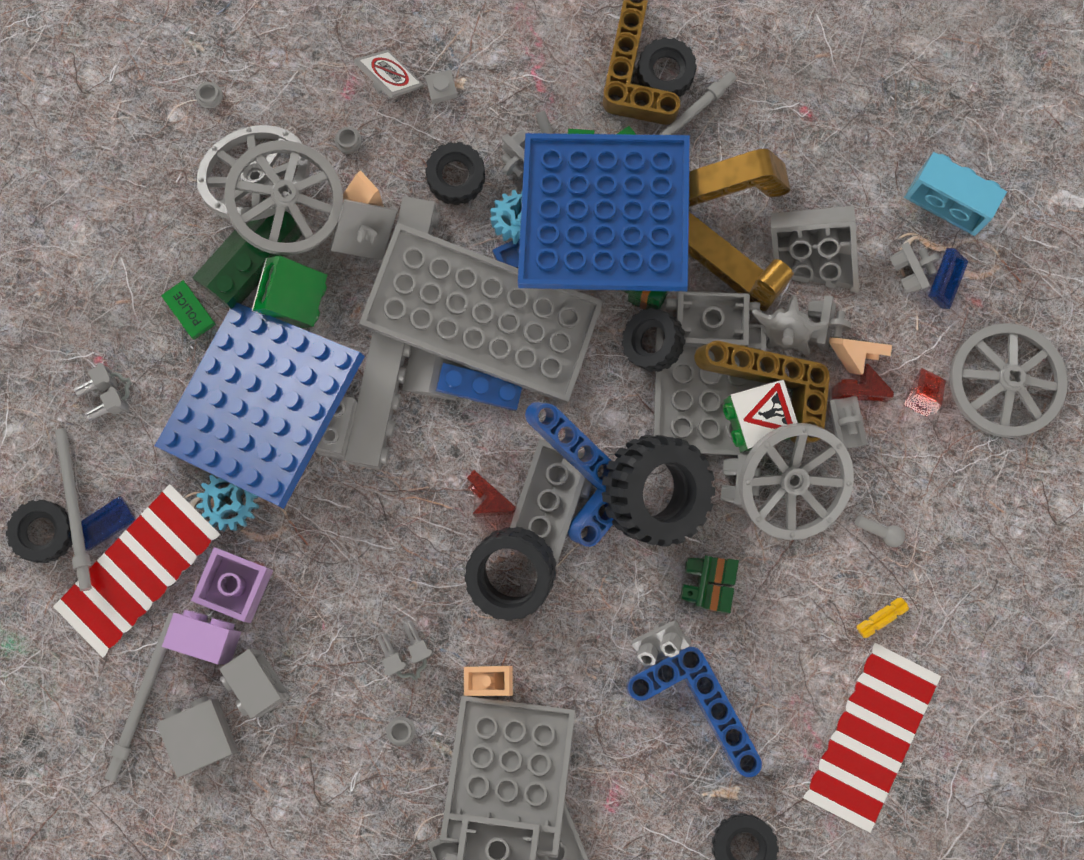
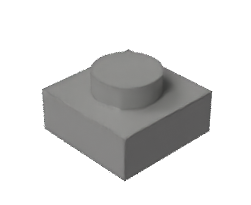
[425,69,458,104]

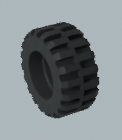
[602,435,715,547]

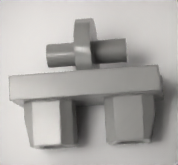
[501,129,525,177]
[890,242,940,294]
[808,296,852,351]
[828,396,867,449]
[721,454,768,508]
[632,620,691,668]

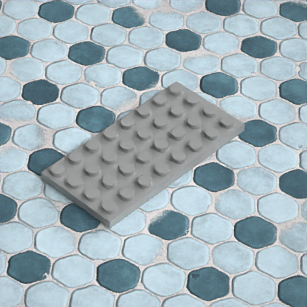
[359,222,603,404]

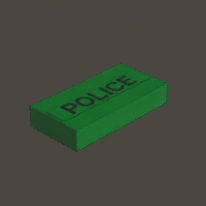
[161,280,216,340]

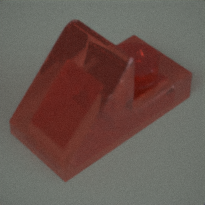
[832,363,894,402]
[904,368,946,417]
[467,470,516,517]

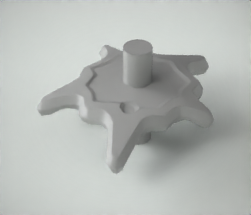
[752,294,828,355]

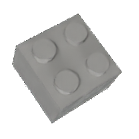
[219,649,291,719]

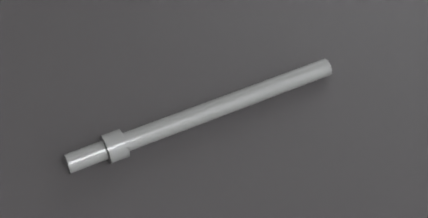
[659,71,737,135]
[55,428,92,591]
[104,612,173,782]

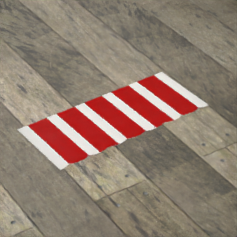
[53,484,220,658]
[803,642,941,833]

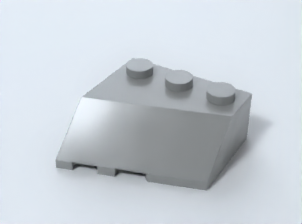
[771,206,859,293]

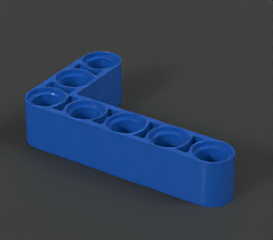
[525,402,614,547]
[626,647,762,777]

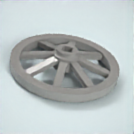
[197,125,310,221]
[224,140,343,255]
[950,323,1068,438]
[739,423,854,540]

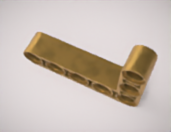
[603,0,680,125]
[689,149,791,207]
[688,212,794,311]
[694,341,830,444]

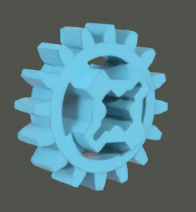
[490,190,522,244]
[196,474,259,532]

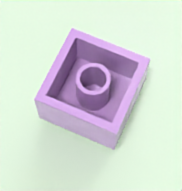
[191,547,273,623]
[162,610,241,665]

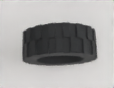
[637,37,697,97]
[425,142,485,205]
[621,308,686,372]
[6,500,73,563]
[711,813,779,860]

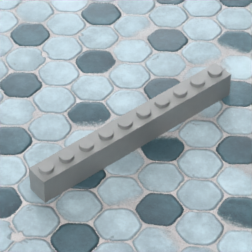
[345,196,440,470]

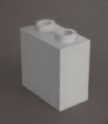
[315,396,358,461]
[156,696,239,778]

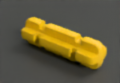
[857,597,909,638]

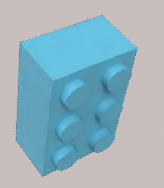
[904,152,1007,236]

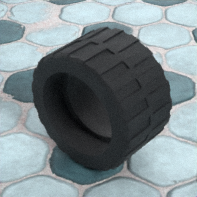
[464,527,557,621]

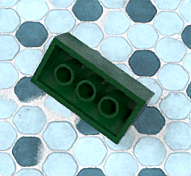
[192,198,302,309]

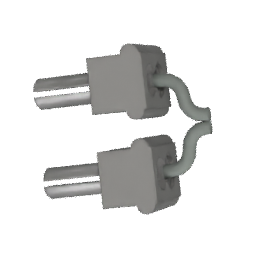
[74,363,132,421]
[377,621,434,681]

